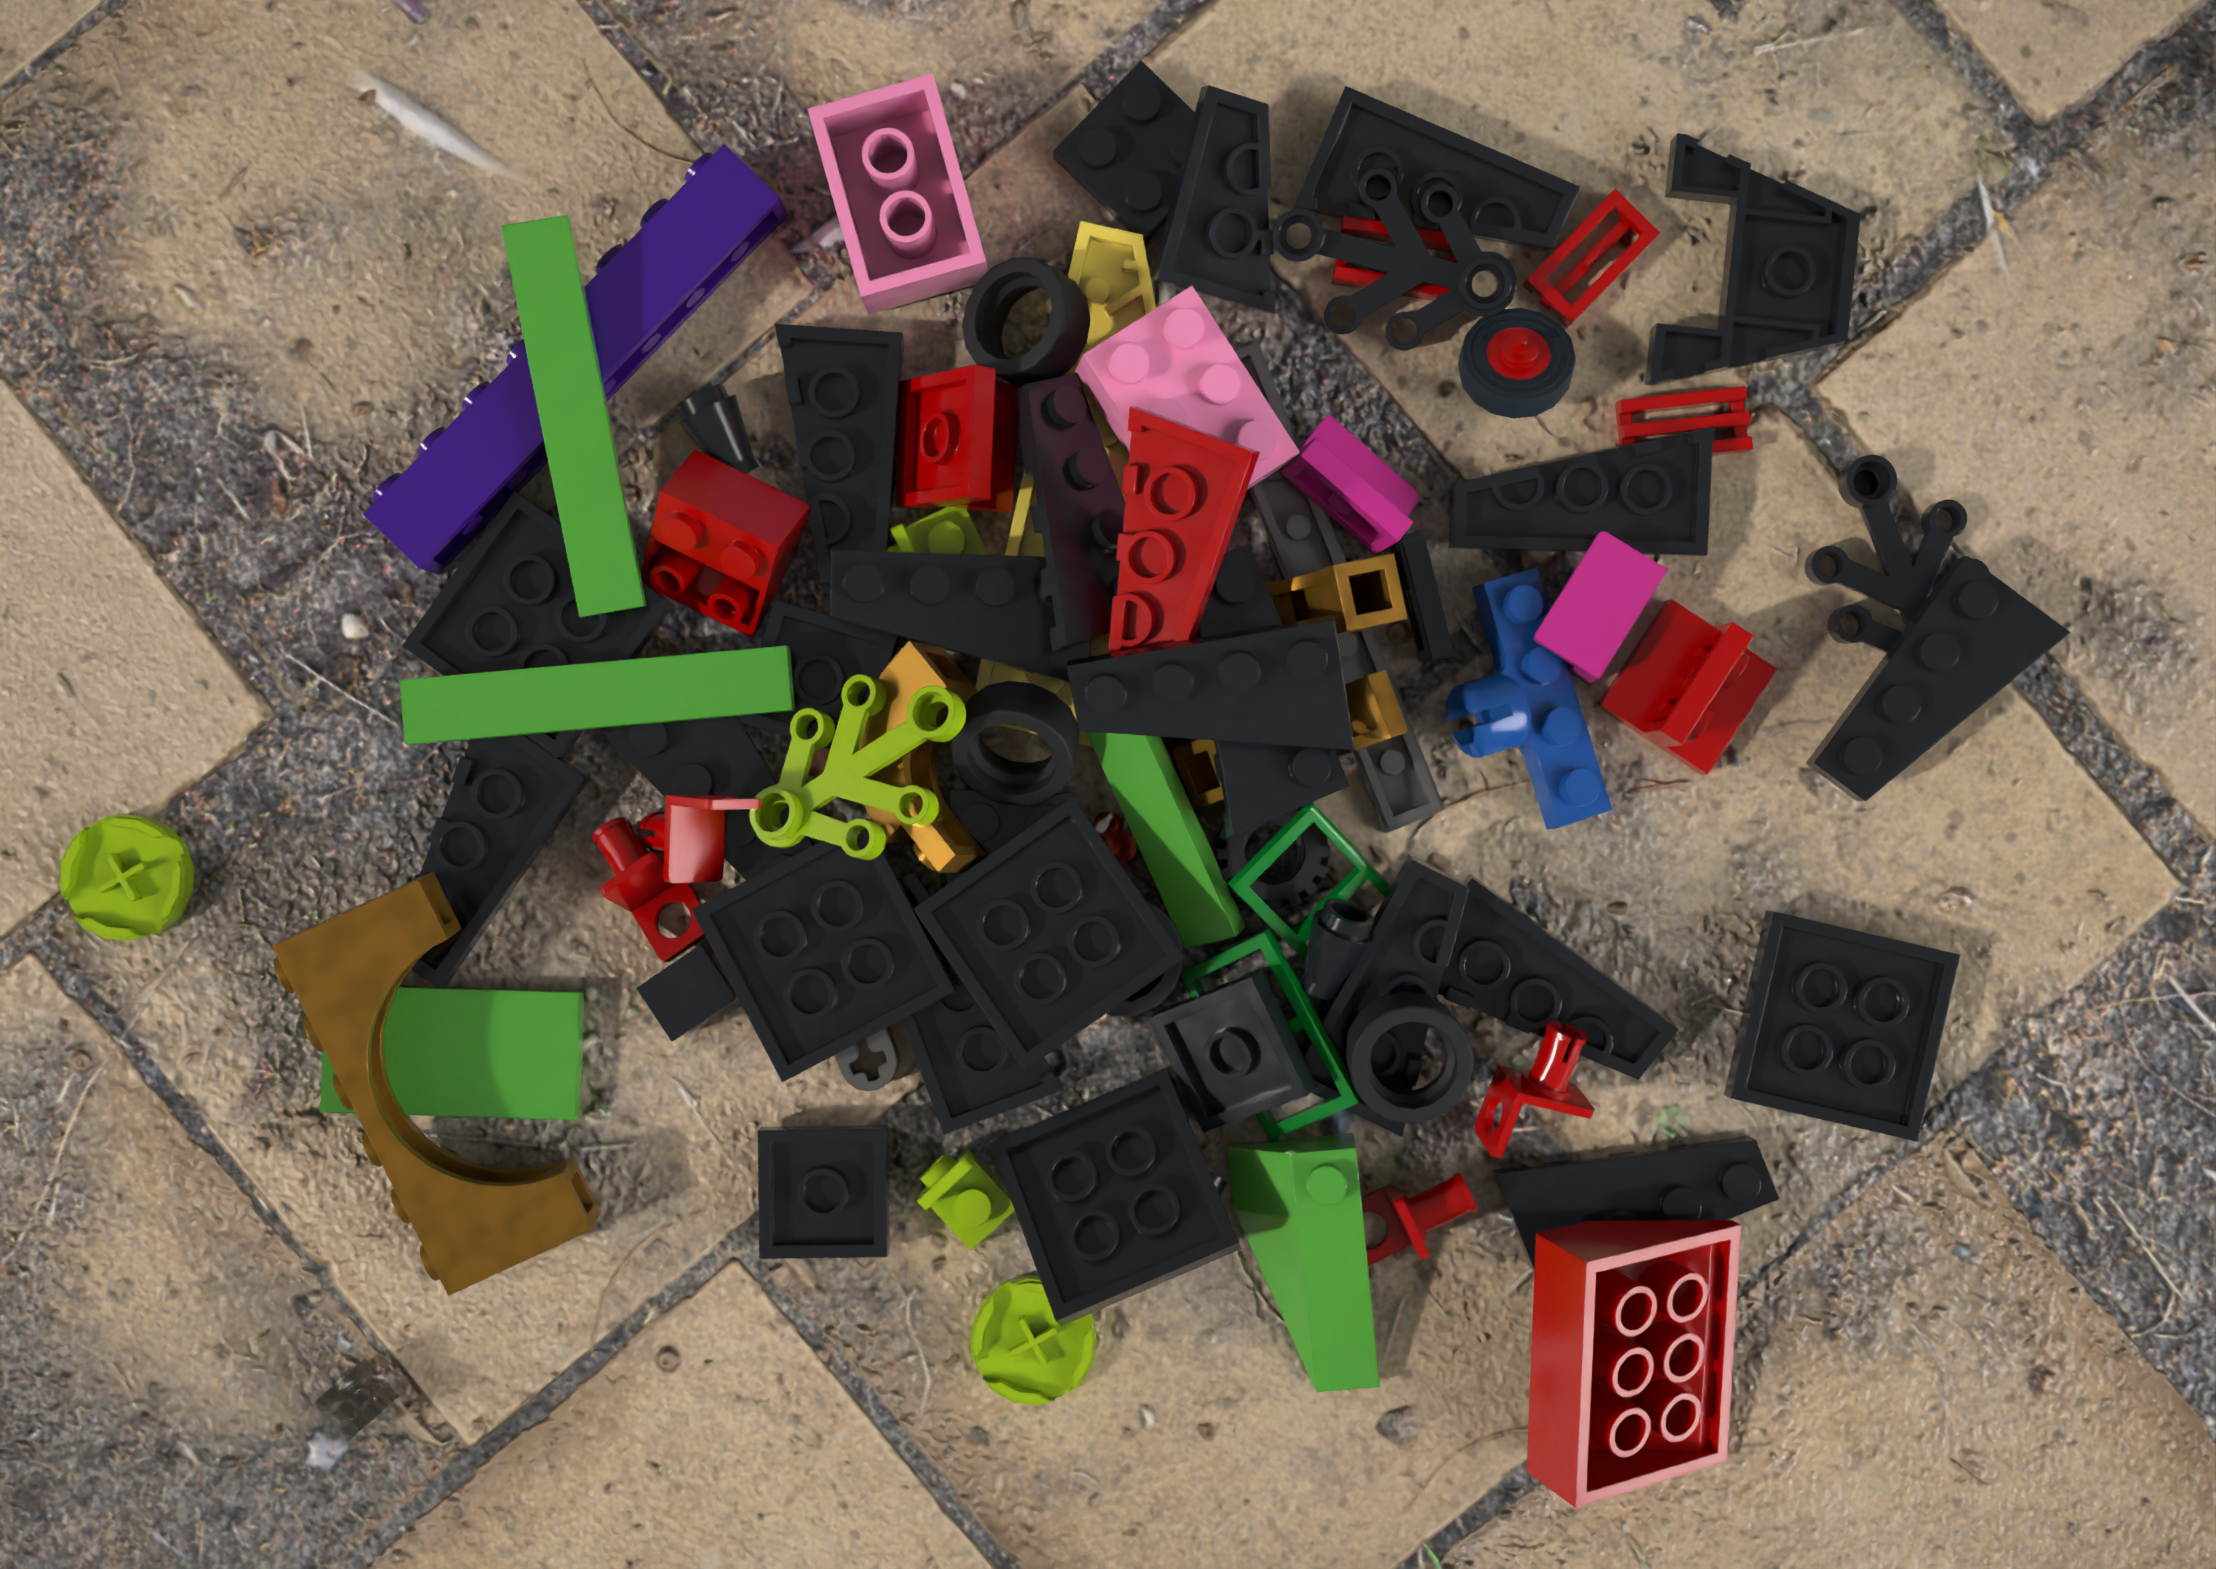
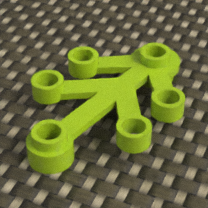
[749,674,966,860]

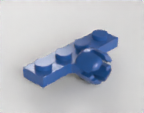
[1446,567,1613,830]

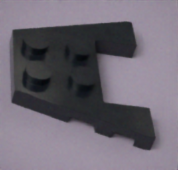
[1645,133,1861,386]

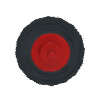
[1458,308,1576,419]

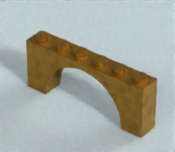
[272,872,601,1296]

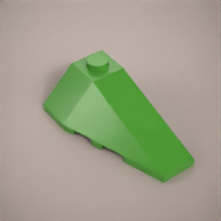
[1227,1133,1380,1392]

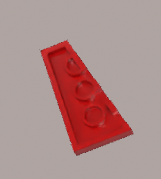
[1108,406,1260,653]

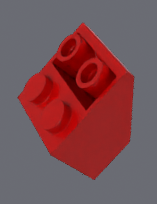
[641,449,810,638]

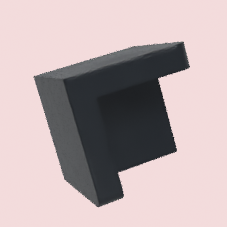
[636,942,736,1042]

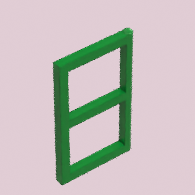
[1227,802,1391,962]
[1179,928,1362,1141]

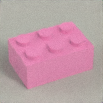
[807,73,988,314]
[1074,286,1300,490]

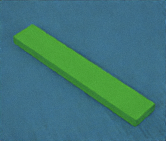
[501,215,647,617]
[399,646,795,745]

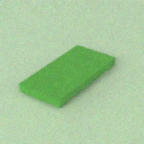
[320,985,584,1120]

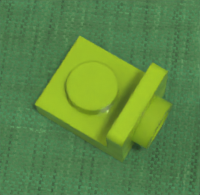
[887,507,988,555]
[917,1148,1015,1251]

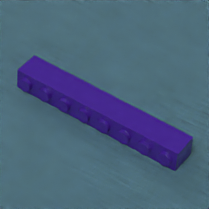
[363,144,789,575]

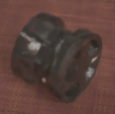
[313,1359,399,1442]

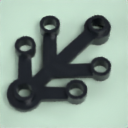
[1273,168,1517,351]
[1804,455,1990,654]

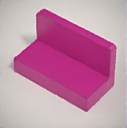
[1280,416,1421,555]
[1534,531,1668,684]

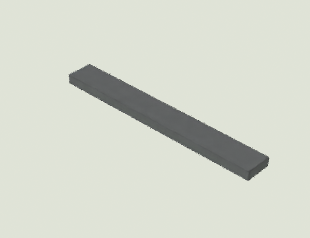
[1233,339,1445,833]

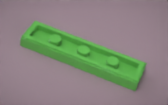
[1086,731,1246,949]

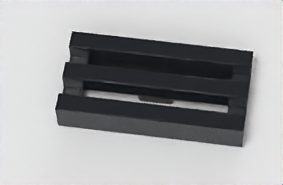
[1390,530,1454,664]

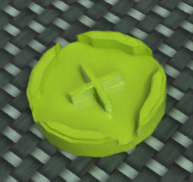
[59,814,195,941]
[970,1274,1097,1406]

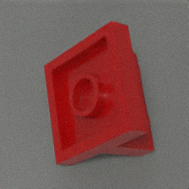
[896,364,1017,513]
[1596,599,1777,775]

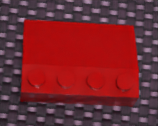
[1527,1220,1741,1508]

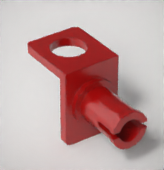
[639,794,761,883]
[592,817,706,962]
[1474,1021,1595,1158]
[1361,1172,1478,1266]

